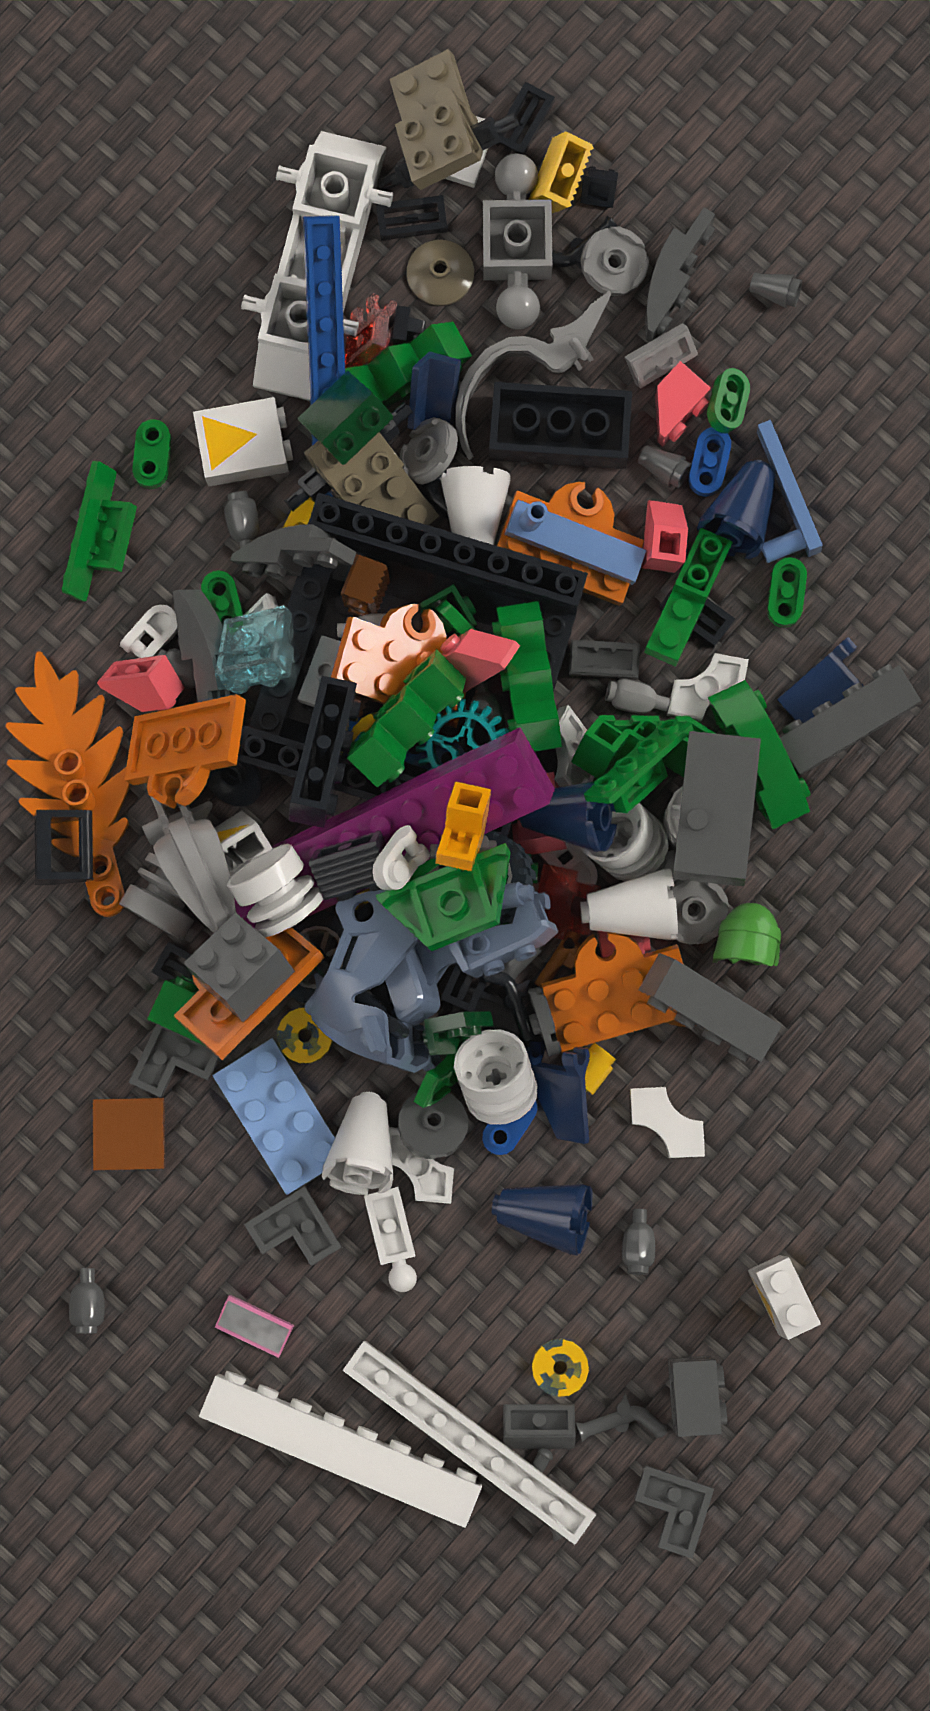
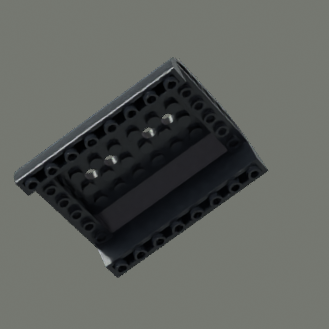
[237,493,588,837]

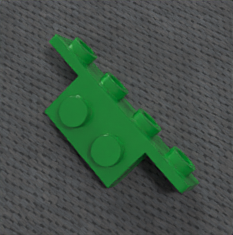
[62,461,137,602]
[584,719,694,814]

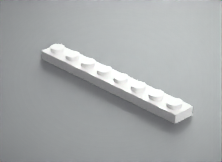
[343,1341,596,1545]

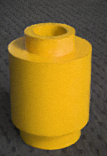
[585,1043,616,1095]

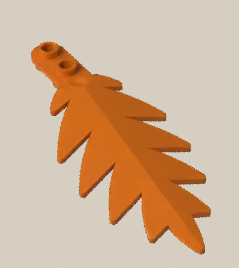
[5,651,130,917]

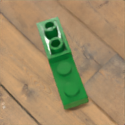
[644,528,732,667]

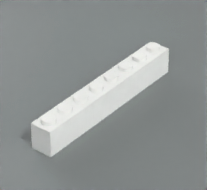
[199,1371,482,1528]

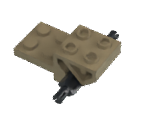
[378,49,519,192]
[284,402,439,525]

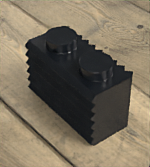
[309,830,386,901]

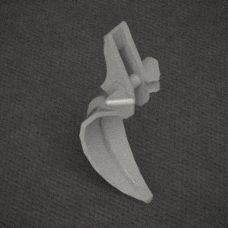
[456,291,611,460]
[142,783,236,933]

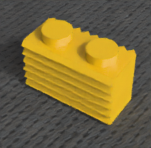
[528,132,594,213]

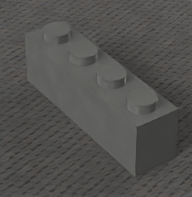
[780,664,922,775]
[639,953,782,1062]

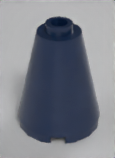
[696,460,776,559]
[517,781,617,852]
[492,1184,593,1256]

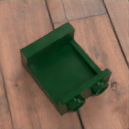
[297,370,393,465]

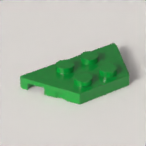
[376,843,511,952]

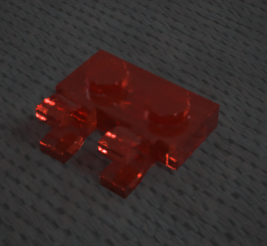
[345,293,397,368]
[538,863,602,940]

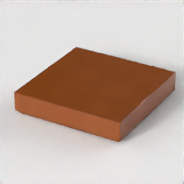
[93,1098,165,1171]

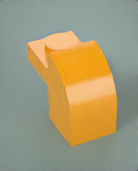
[435,782,491,871]

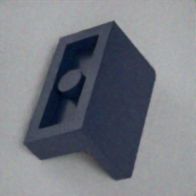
[407,351,461,430]

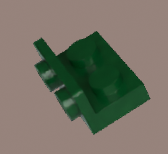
[423,1012,493,1055]

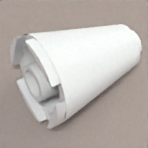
[441,466,510,545]
[580,869,678,940]
[322,1092,393,1195]

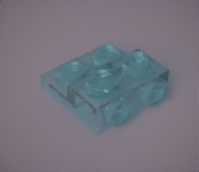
[215,605,294,694]

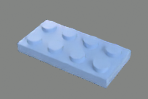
[212,1038,335,1195]

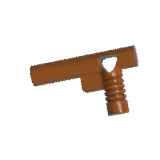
[534,925,601,988]

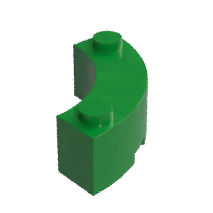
[708,680,811,829]

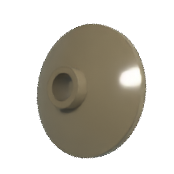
[407,240,474,306]

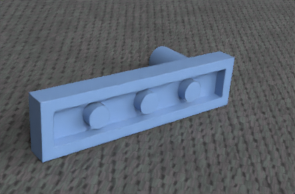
[757,420,823,563]
[505,499,646,585]

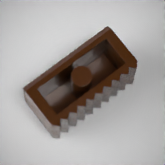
[341,554,390,617]

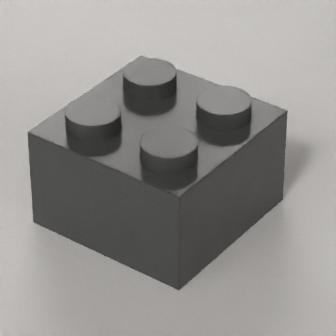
[184,912,295,1022]
[667,1355,727,1437]

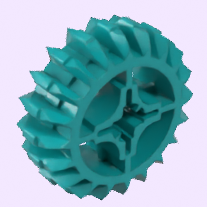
[416,699,509,772]

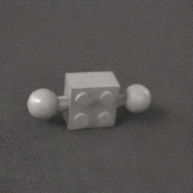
[483,153,552,330]

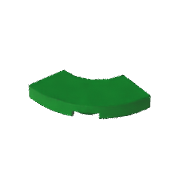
[413,1037,470,1108]

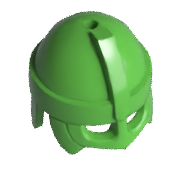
[713,903,781,966]

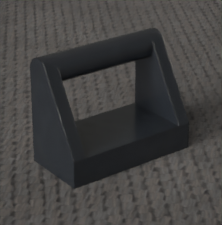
[34,810,93,885]

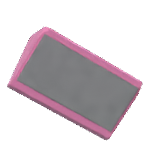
[215,1295,294,1358]

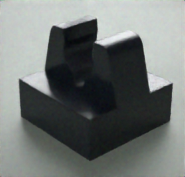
[580,166,618,208]
[392,305,426,346]

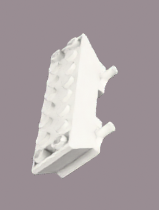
[241,131,393,401]

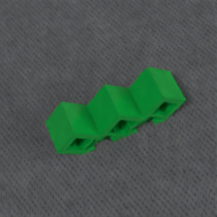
[345,321,472,407]
[492,601,562,751]
[347,649,466,787]
[571,715,716,779]

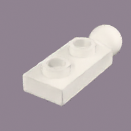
[364,1187,417,1292]

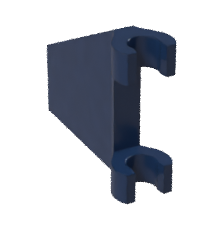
[777,637,864,723]
[524,1040,590,1144]

